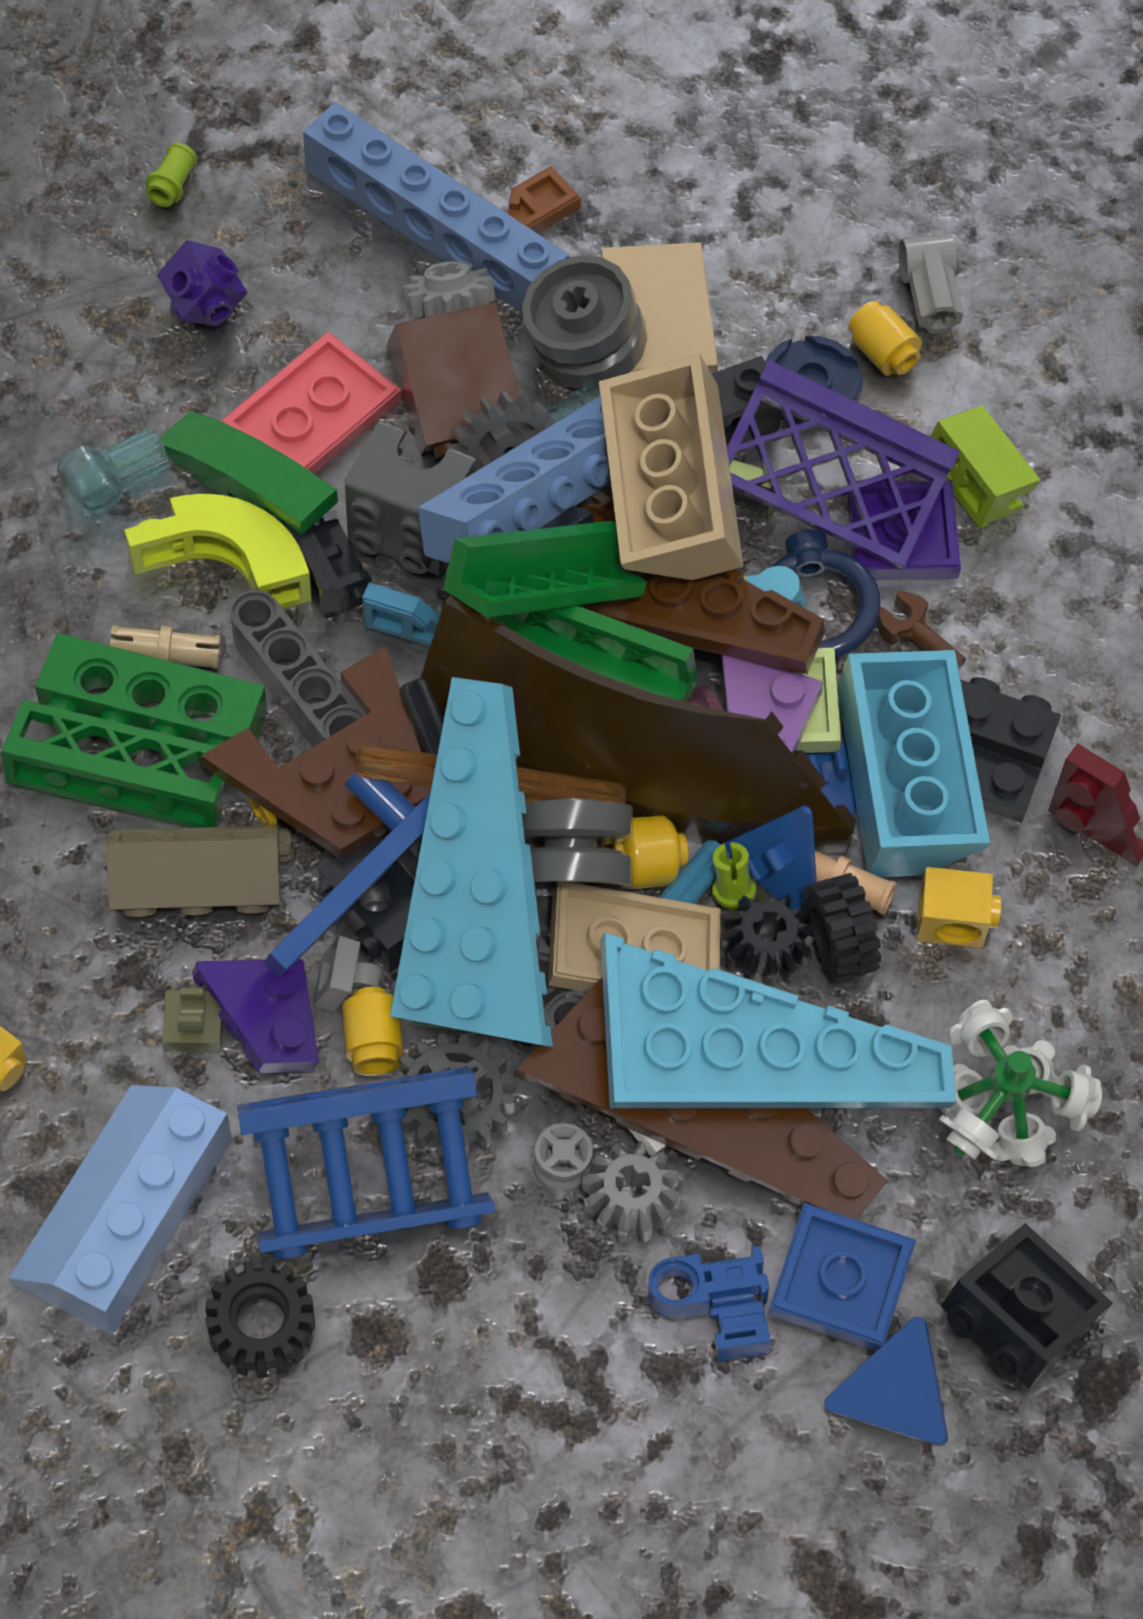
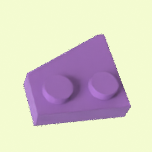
[722,655,823,753]

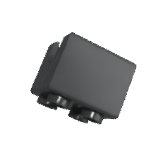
[345,421,475,577]

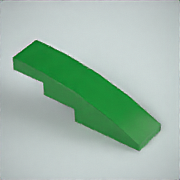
[154,410,338,535]

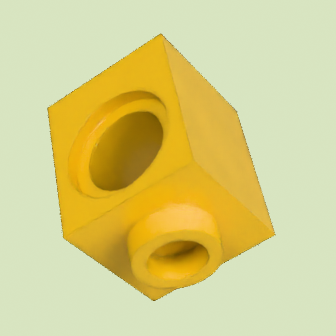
[916,867,1001,948]

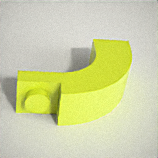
[124,494,312,609]

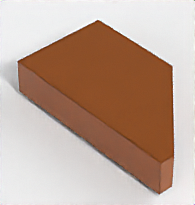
[508,166,581,233]

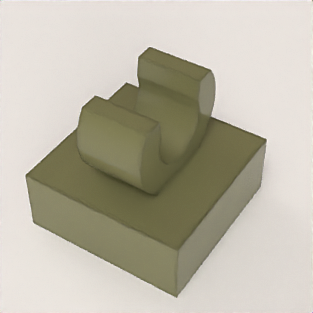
[162,988,223,1053]

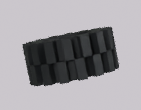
[803,873,882,983]
[205,1260,315,1378]

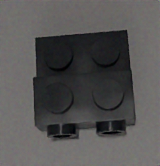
[960,677,1061,823]
[940,1223,1113,1389]

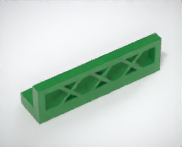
[443,521,647,617]
[491,605,698,702]
[1,700,226,828]

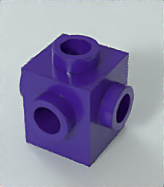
[157,240,248,328]

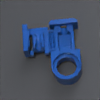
[648,1246,771,1362]

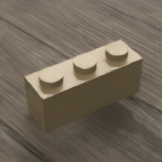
[106,825,281,917]

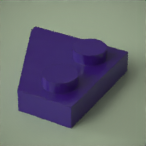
[192,959,319,1073]

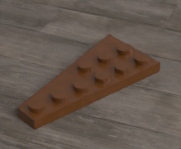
[575,491,825,675]
[513,977,888,1219]

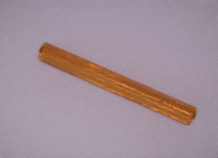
[355,744,626,804]

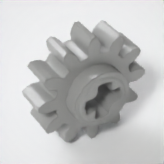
[403,261,496,318]

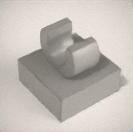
[312,936,381,1013]

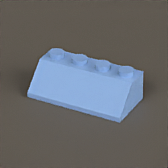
[9,1085,232,1336]

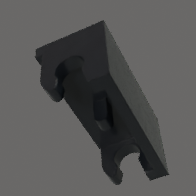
[280,510,374,619]

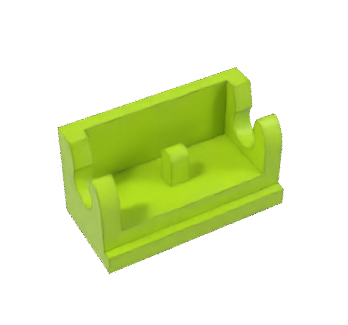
[930,405,1041,529]

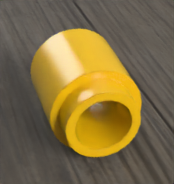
[848,301,922,376]
[342,987,404,1076]

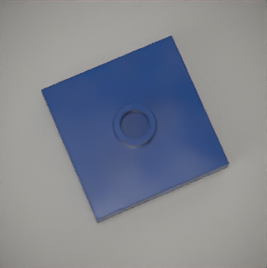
[768,1203,916,1351]

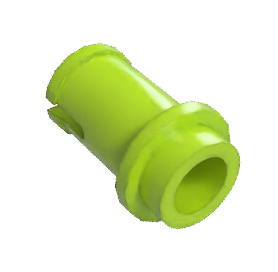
[145,142,198,207]
[713,842,757,911]

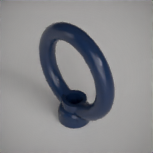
[771,530,881,659]

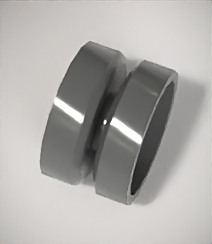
[522,255,647,390]
[522,798,633,890]

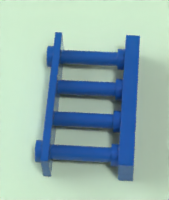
[237,1066,495,1259]

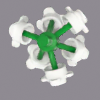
[939,1000,1102,1167]

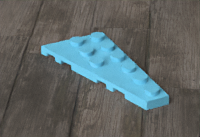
[390,677,553,1047]
[600,932,957,1108]

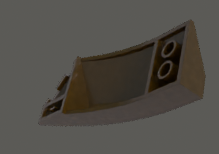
[420,595,856,854]

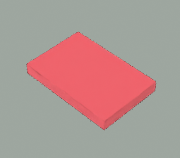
[221,331,402,474]

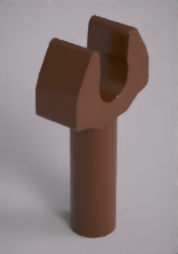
[876,591,966,671]

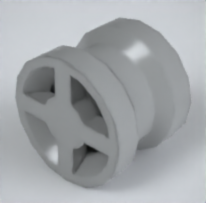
[534,1123,593,1194]

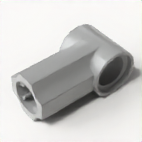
[898,234,963,333]

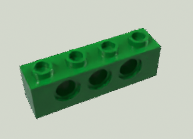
[35,632,268,746]

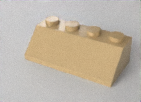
[599,354,743,580]

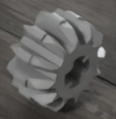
[582,1141,681,1243]

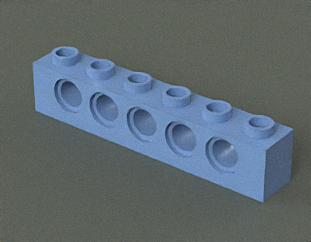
[303,102,569,314]
[418,395,611,563]

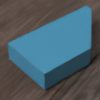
[362,582,440,646]

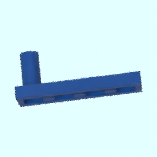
[263,761,430,979]

